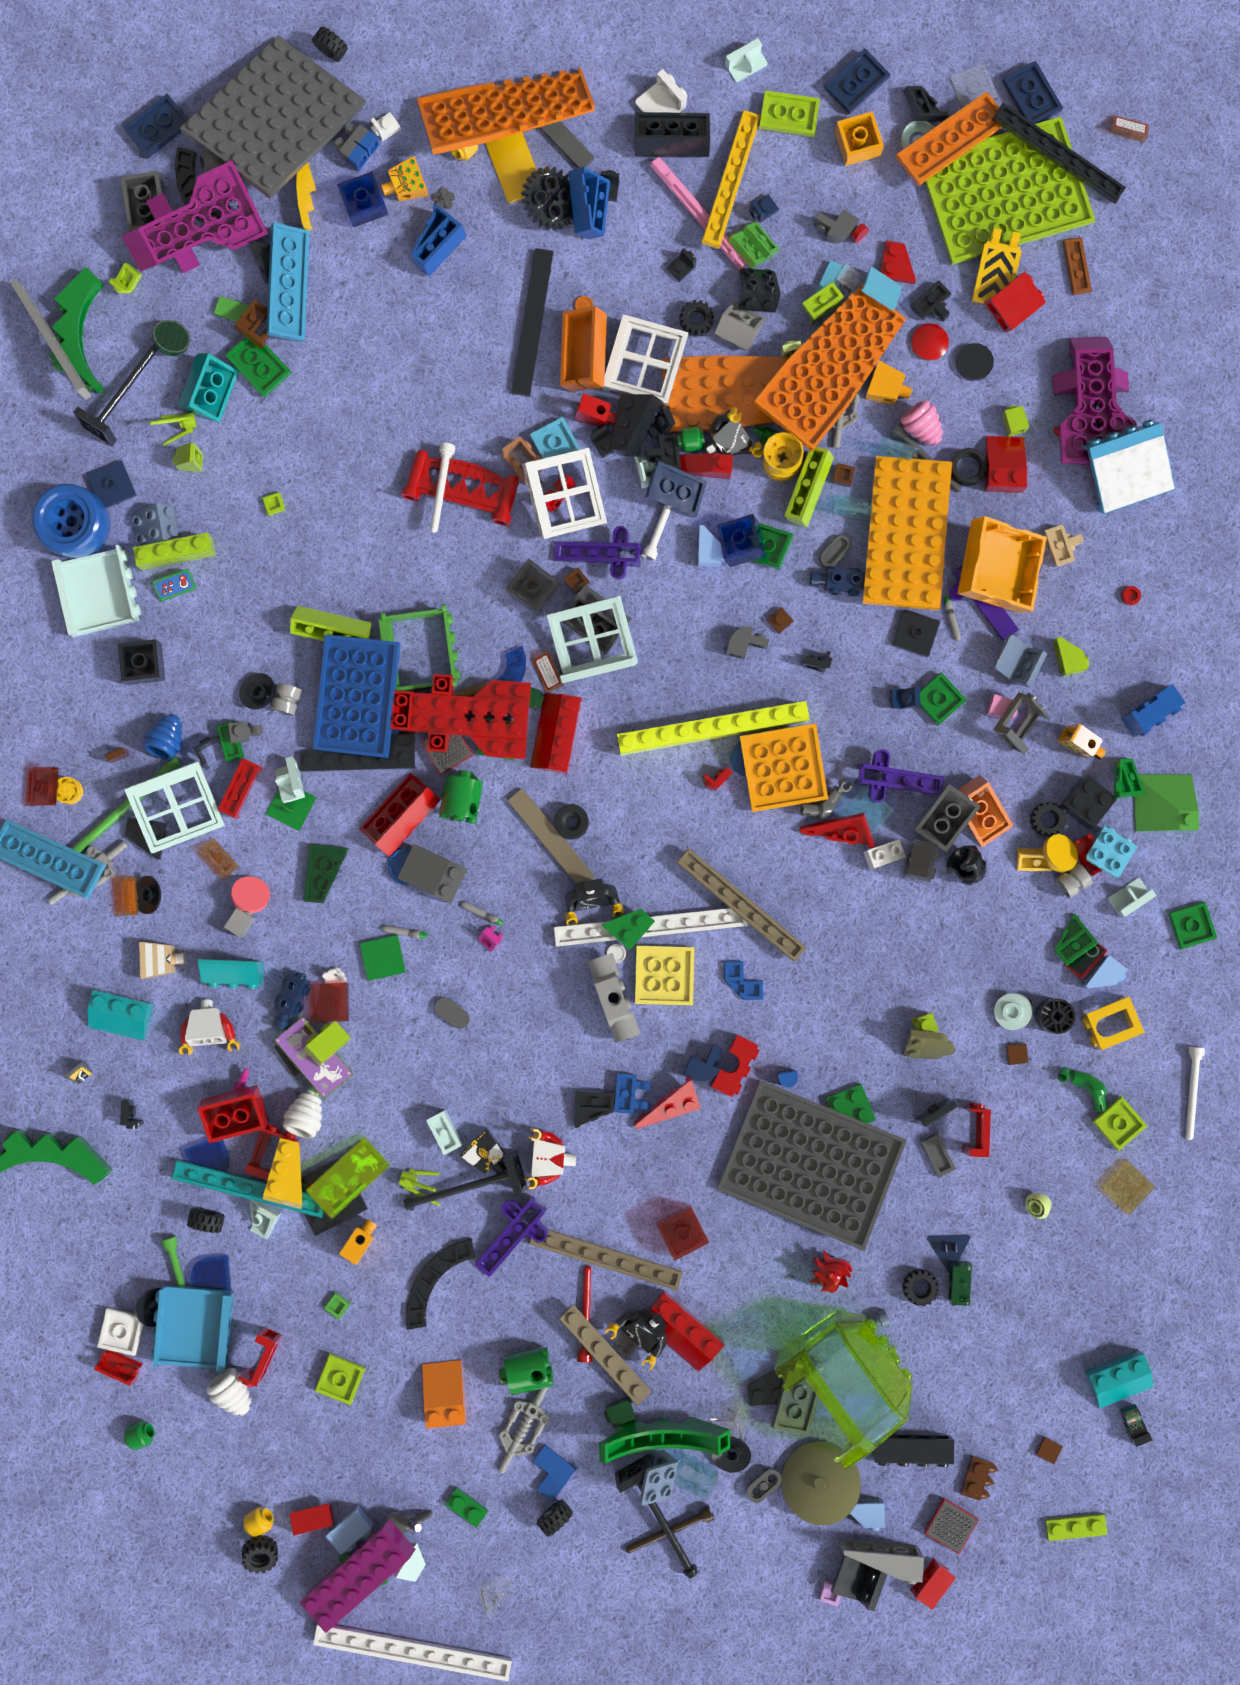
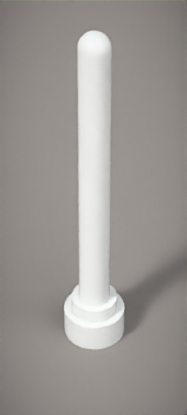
[430,443,455,533]
[641,506,671,561]
[1185,1046,1205,1140]

